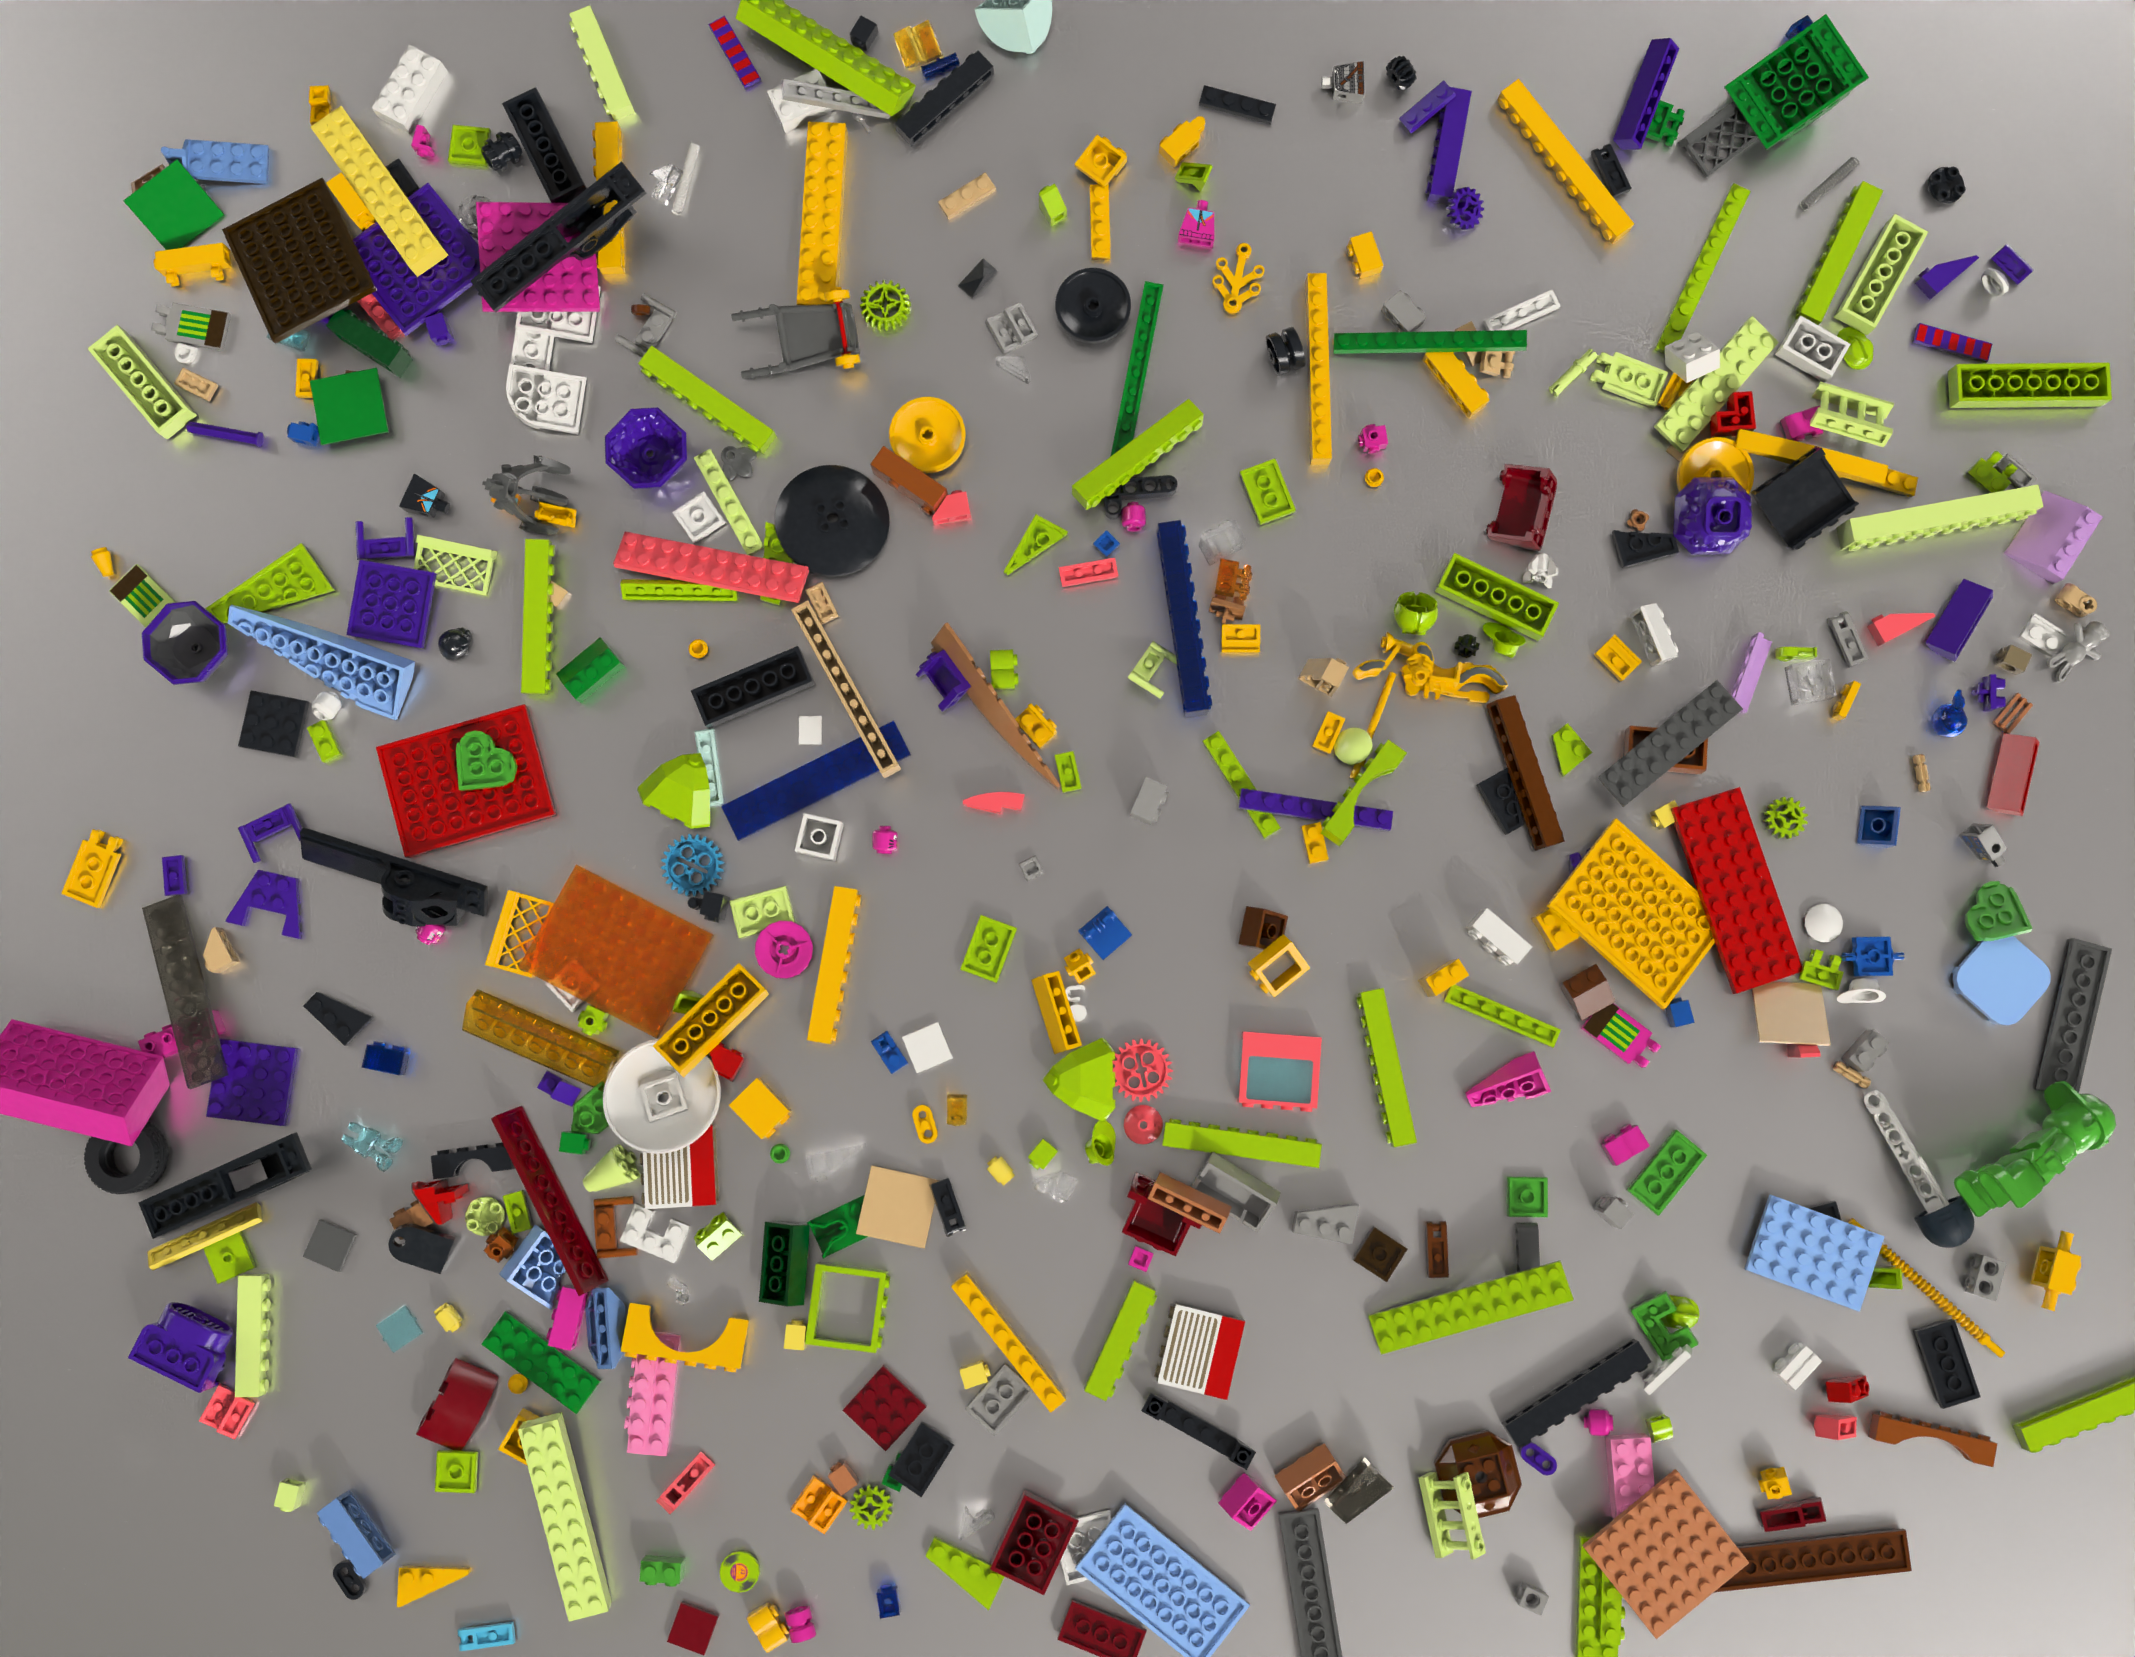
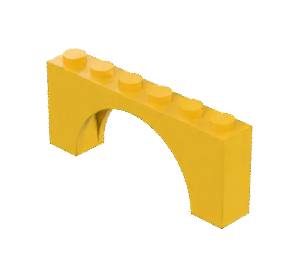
[621,1303,749,1373]

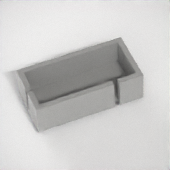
[1191,1152,1281,1233]

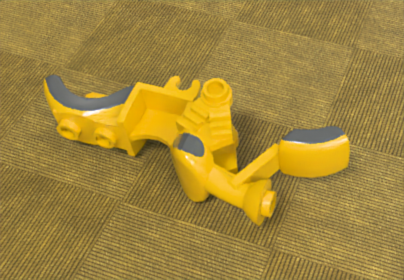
[1352,632,1508,704]

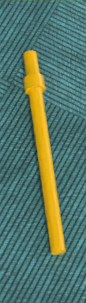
[1349,672,1397,780]

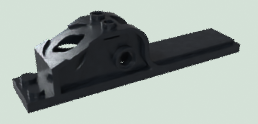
[471,161,647,312]
[300,827,488,926]
[138,1132,312,1239]

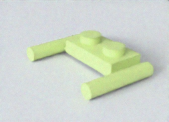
[1128,641,1185,699]

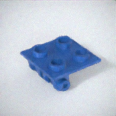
[1078,906,1132,960]

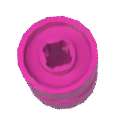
[784,1605,816,1643]

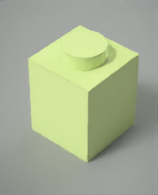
[274,1478,306,1512]

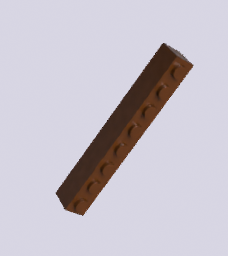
[1486,695,1565,851]

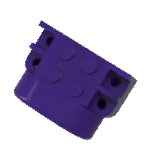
[128,1302,233,1393]

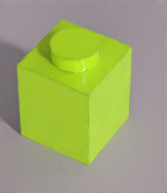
[1028,1138,1058,1170]

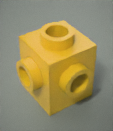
[1063,948,1096,984]
[1758,1467,1792,1499]

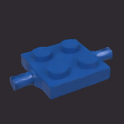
[1841,937,1905,977]

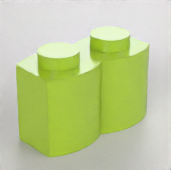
[990,649,1018,690]

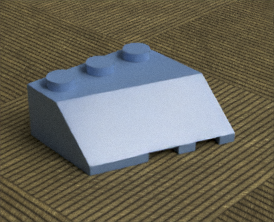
[499,1224,566,1310]

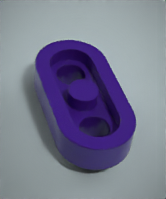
[1519,1442,1557,1476]

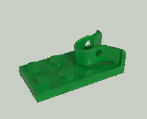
[807,1195,868,1259]

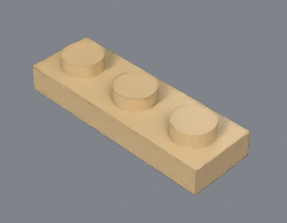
[938,172,996,220]

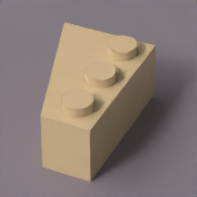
[1298,658,1349,697]

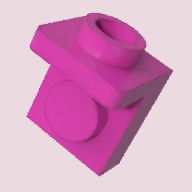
[411,125,435,158]

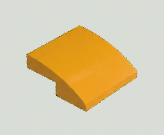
[790,1475,848,1534]

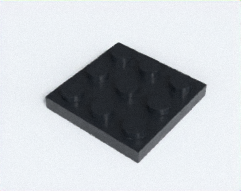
[238,690,309,758]

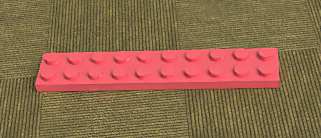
[613,532,809,603]

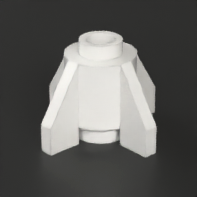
[1523,553,1559,589]

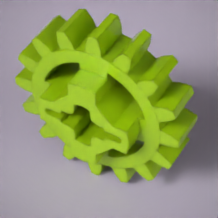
[1764,797,1808,839]
[849,1484,893,1530]

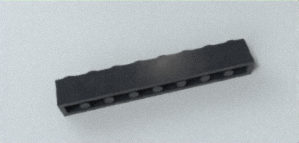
[1501,1339,1651,1447]

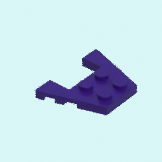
[225,870,302,939]

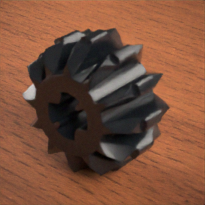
[1386,56,1417,90]

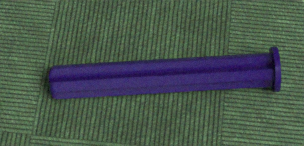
[186,421,264,447]

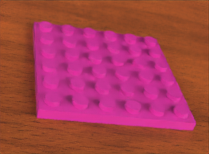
[476,202,600,312]

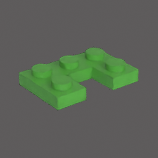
[1631,1291,1699,1361]

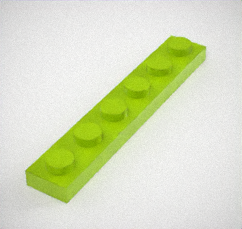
[620,579,738,601]
[1202,731,1281,838]
[1444,985,1561,1048]

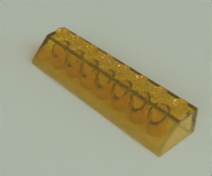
[462,989,620,1092]

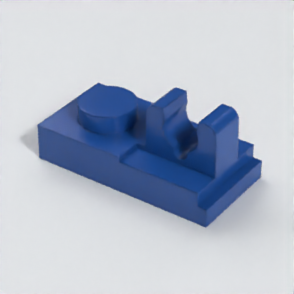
[871,1031,908,1074]

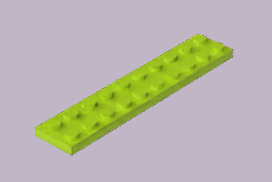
[1369,1260,1574,1354]

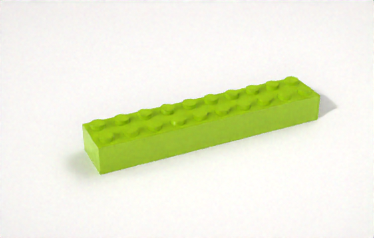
[735,0,916,116]

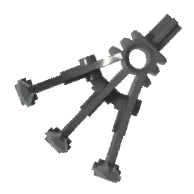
[482,455,571,535]

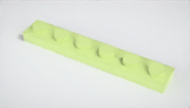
[694,449,764,556]

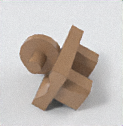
[1209,591,1246,624]

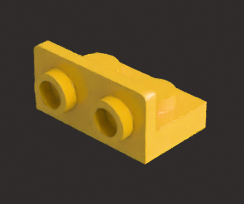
[1015,703,1057,749]

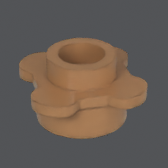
[1627,509,1649,531]

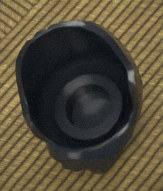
[438,627,471,660]

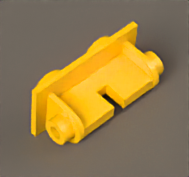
[535,502,577,528]

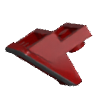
[411,1179,469,1225]

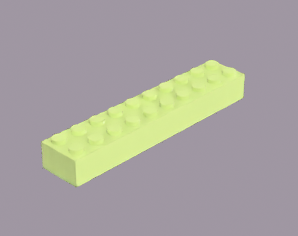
[1836,485,2043,551]
[518,1412,612,1622]

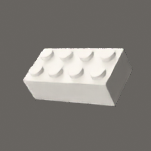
[372,45,448,134]

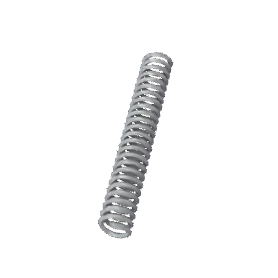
[1800,157,1859,211]

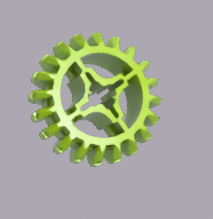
[860,279,911,331]

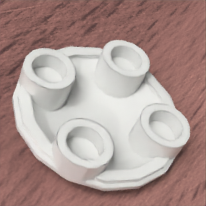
[1805,904,1843,942]

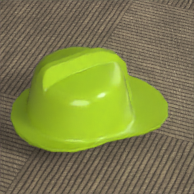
[1837,327,1874,370]
[1483,622,1526,658]
[1085,1121,1116,1166]
[1661,1295,1699,1329]

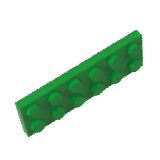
[481,1311,601,1414]

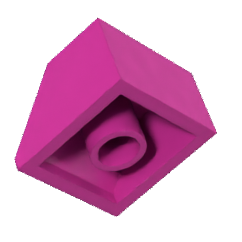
[1218,1473,1277,1531]

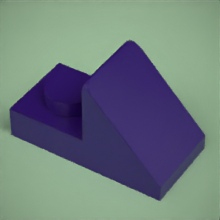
[537,1070,582,1107]

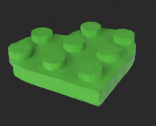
[456,731,517,791]
[1965,881,2033,941]

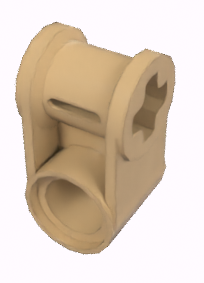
[2055,583,2097,617]

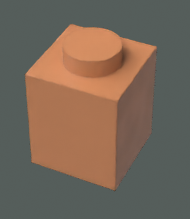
[828,1461,859,1496]

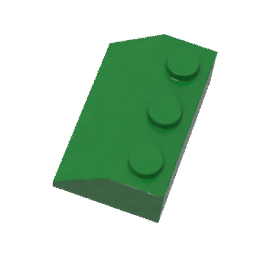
[556,637,625,703]

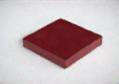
[667,1601,719,1656]

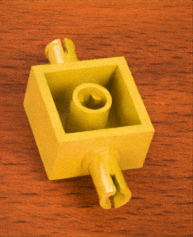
[2031,1231,2081,1311]

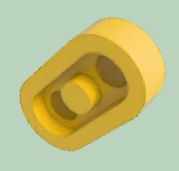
[912,1105,938,1144]

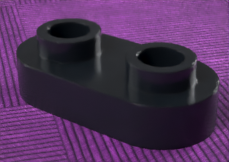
[333,1561,366,1600]

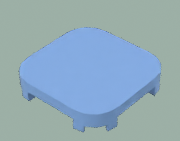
[1952,936,2051,1025]

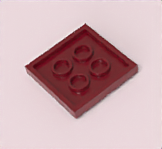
[842,1365,927,1451]

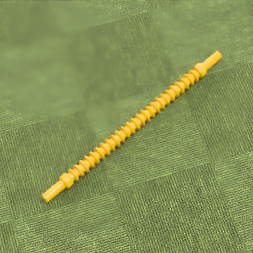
[1848,1218,2005,1358]

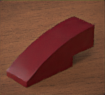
[1760,1497,1826,1532]

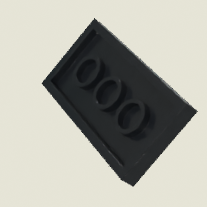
[1914,1319,1981,1409]

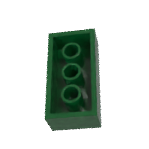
[326,309,413,378]
[759,1221,810,1307]

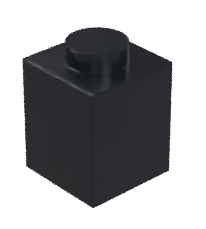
[850,15,879,51]

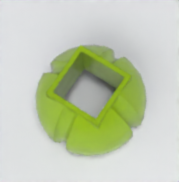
[1394,591,1438,635]

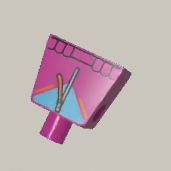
[1178,200,1214,248]

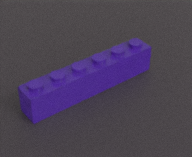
[1613,38,1680,150]
[1425,87,1472,205]

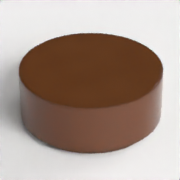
[631,304,650,316]

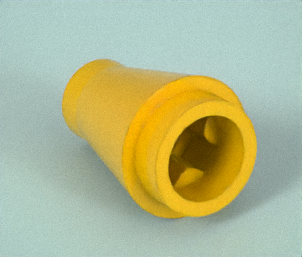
[91,547,115,577]

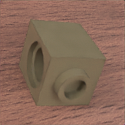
[1995,645,2032,675]

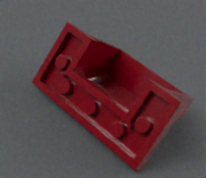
[1122,1172,1202,1257]

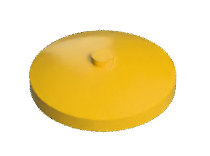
[889,397,966,473]
[1677,437,1754,514]

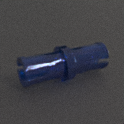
[921,52,960,78]

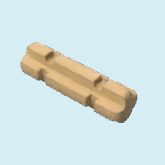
[1913,754,1931,792]
[1833,1061,1871,1089]

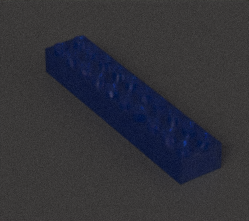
[1156,520,1212,718]

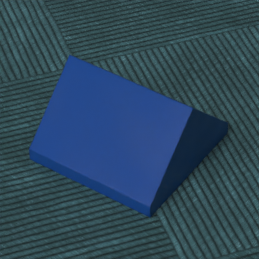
[1857,806,1901,848]

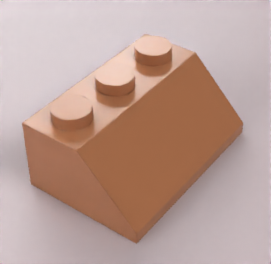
[1275,1443,1347,1511]

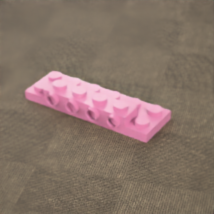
[624,1332,681,1457]

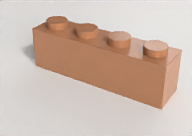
[1148,1172,1232,1234]

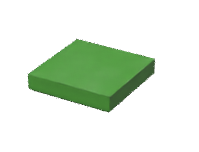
[1507,1177,1548,1217]

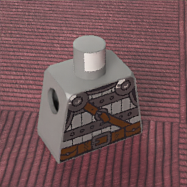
[1321,61,1365,103]

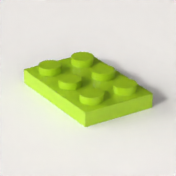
[1239,458,1296,525]
[960,915,1017,983]

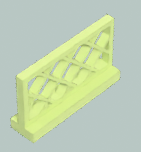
[413,535,498,596]

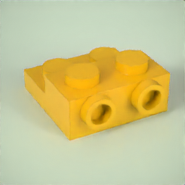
[1074,135,1127,189]

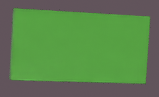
[1627,1130,1707,1216]

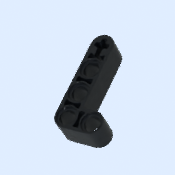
[1103,475,1177,520]

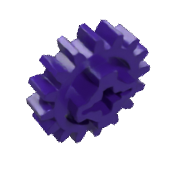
[1446,187,1484,230]

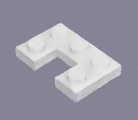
[620,1203,690,1263]

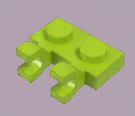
[1967,451,2018,493]
[1798,949,1844,990]

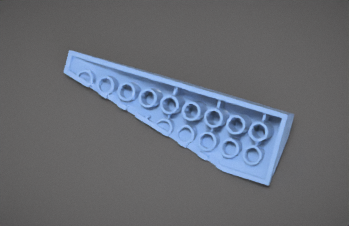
[228,605,415,720]

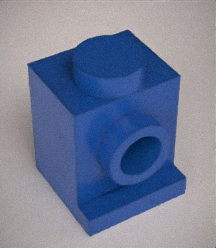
[287,421,319,447]

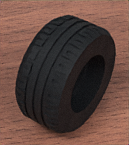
[84,1122,169,1194]

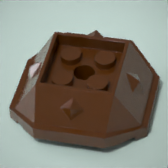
[1434,1430,1522,1519]

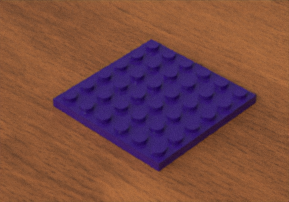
[353,183,480,336]

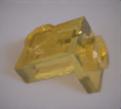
[947,1094,967,1126]

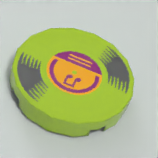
[720,1550,760,1593]

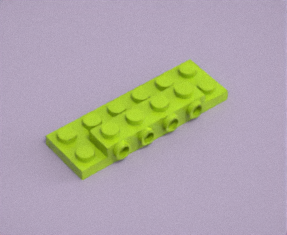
[1576,1536,1625,1657]

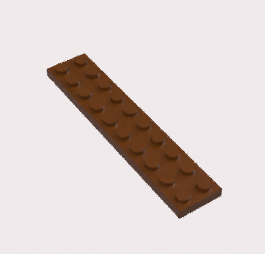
[1713,1529,1912,1593]

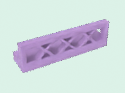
[1731,632,1772,713]

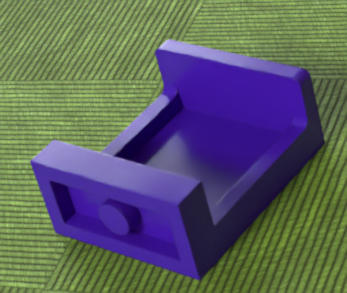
[916,650,971,712]

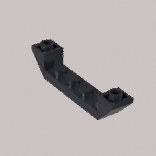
[1141,1393,1256,1470]

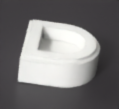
[175,342,199,365]

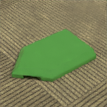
[571,1079,609,1134]

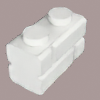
[1773,1342,1822,1390]

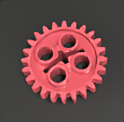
[1113,1038,1173,1102]

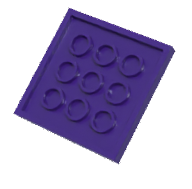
[346,560,437,649]
[206,1039,298,1126]

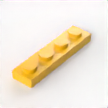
[1090,184,1110,260]

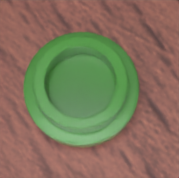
[770,1144,790,1164]

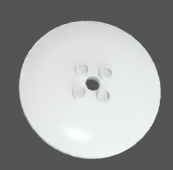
[603,1039,721,1154]

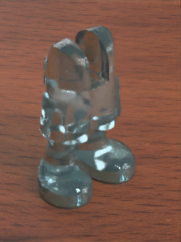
[341,1122,403,1172]

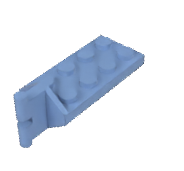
[161,139,269,184]

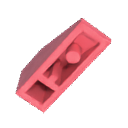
[1867,613,1935,646]
[656,1452,715,1514]

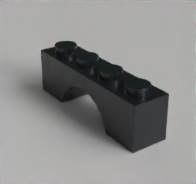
[431,1142,515,1180]

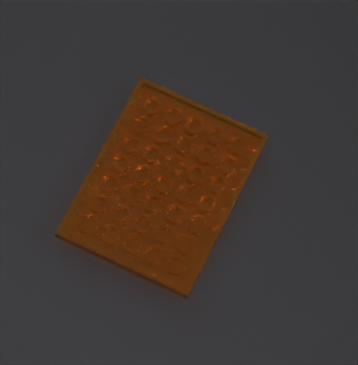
[519,865,714,1039]

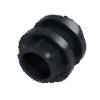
[481,132,523,171]

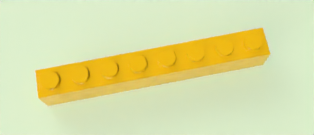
[592,121,625,275]
[807,886,862,1044]
[951,1272,1066,1413]

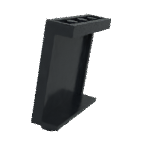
[1751,446,1859,550]

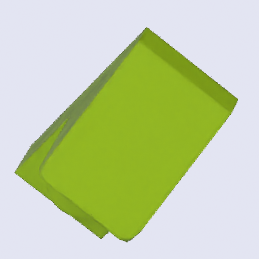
[1175,162,1213,191]

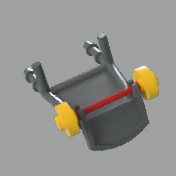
[731,287,860,379]

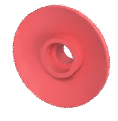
[1124,1105,1163,1144]

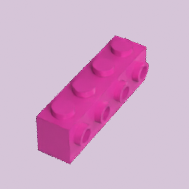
[138,1008,227,1058]

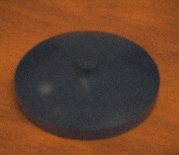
[1055,268,1131,344]

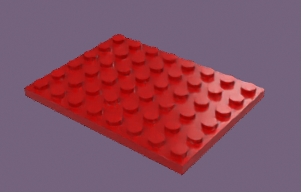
[376,704,556,858]

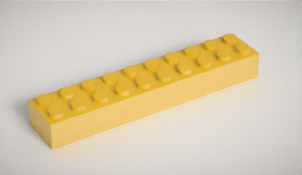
[797,122,848,305]

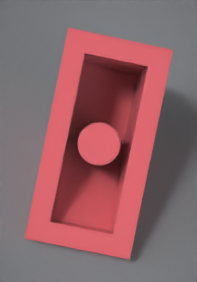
[932,490,971,525]
[1787,1044,1821,1058]
[1814,1414,1857,1440]

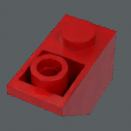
[710,1042,744,1082]
[1826,1375,1870,1403]

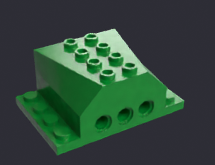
[1724,14,1869,150]

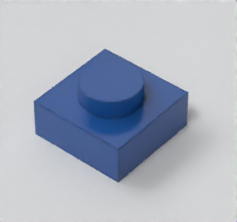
[1093,530,1120,558]

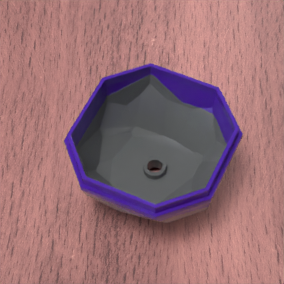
[142,601,228,685]

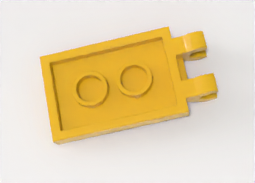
[61,829,123,908]

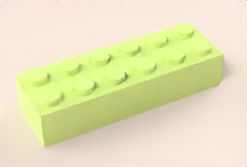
[1834,214,1928,335]
[88,325,197,440]

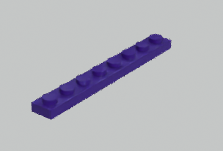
[1238,788,1393,831]

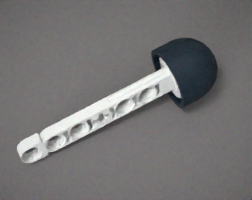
[1864,1090,1974,1248]

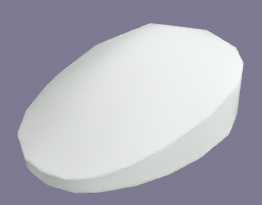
[1981,268,2009,296]

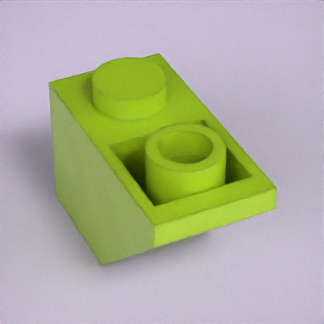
[1039,183,1067,226]

